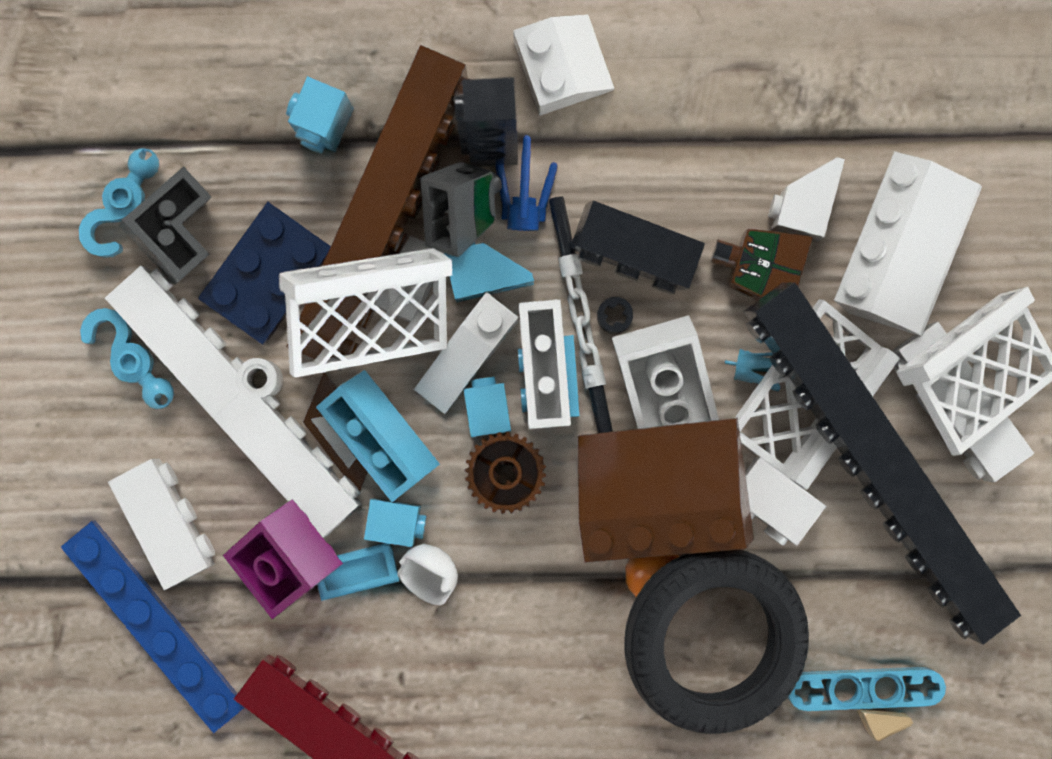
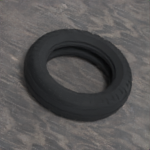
[624,549,809,734]

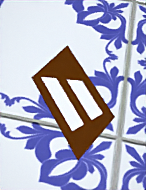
[303,372,368,491]

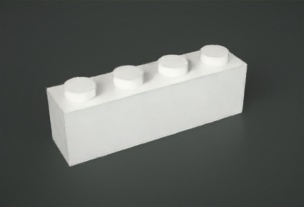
[892,322,1035,482]

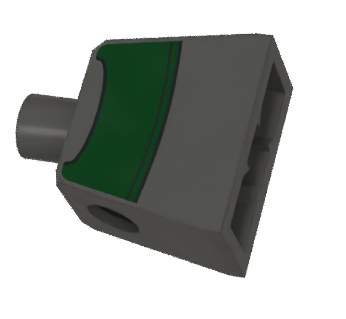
[421,163,502,257]

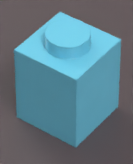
[464,377,511,437]
[364,498,427,547]

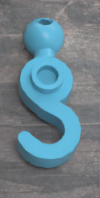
[78,148,159,258]
[80,308,174,409]

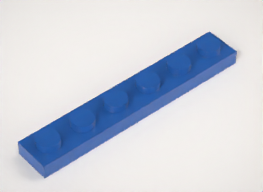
[61,520,244,734]

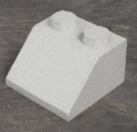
[513,15,614,116]

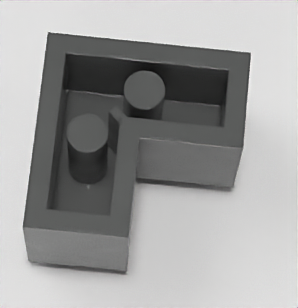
[119,166,211,285]

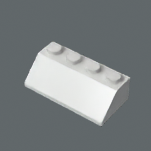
[834,151,982,336]

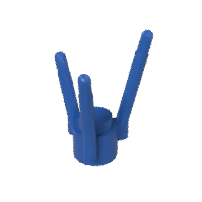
[495,135,558,231]

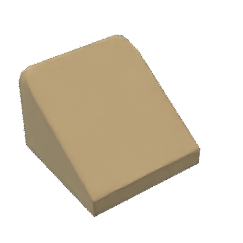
[856,708,913,741]

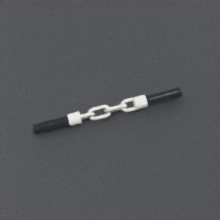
[549,196,613,433]

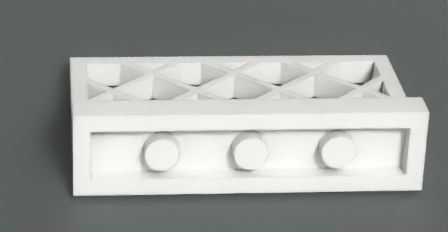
[279,248,452,378]
[896,287,1052,456]
[735,299,900,490]

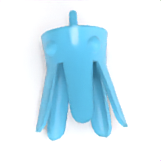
[725,349,781,392]

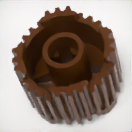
[465,432,546,514]

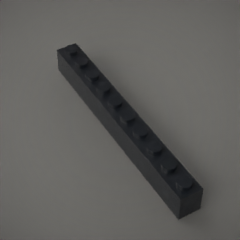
[744,282,1021,645]

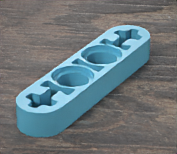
[788,667,946,711]

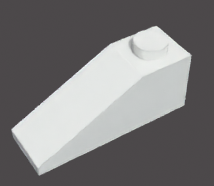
[413,292,519,414]

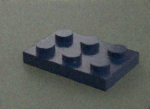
[198,201,331,345]

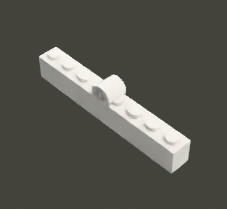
[105,266,362,538]

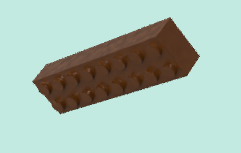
[286,45,468,371]

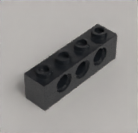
[455,77,518,167]

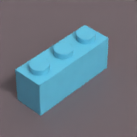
[316,370,440,502]

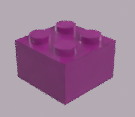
[223,499,343,620]

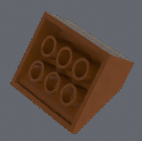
[578,418,754,563]

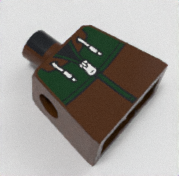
[710,229,813,301]

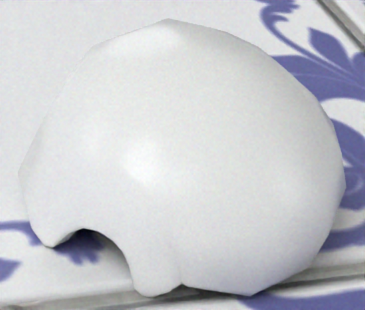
[397,544,458,606]

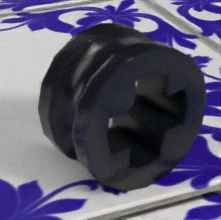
[597,297,633,334]

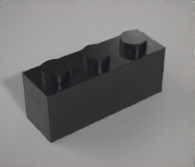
[570,200,705,294]

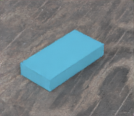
[317,543,400,601]

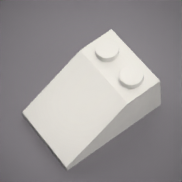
[612,315,719,428]

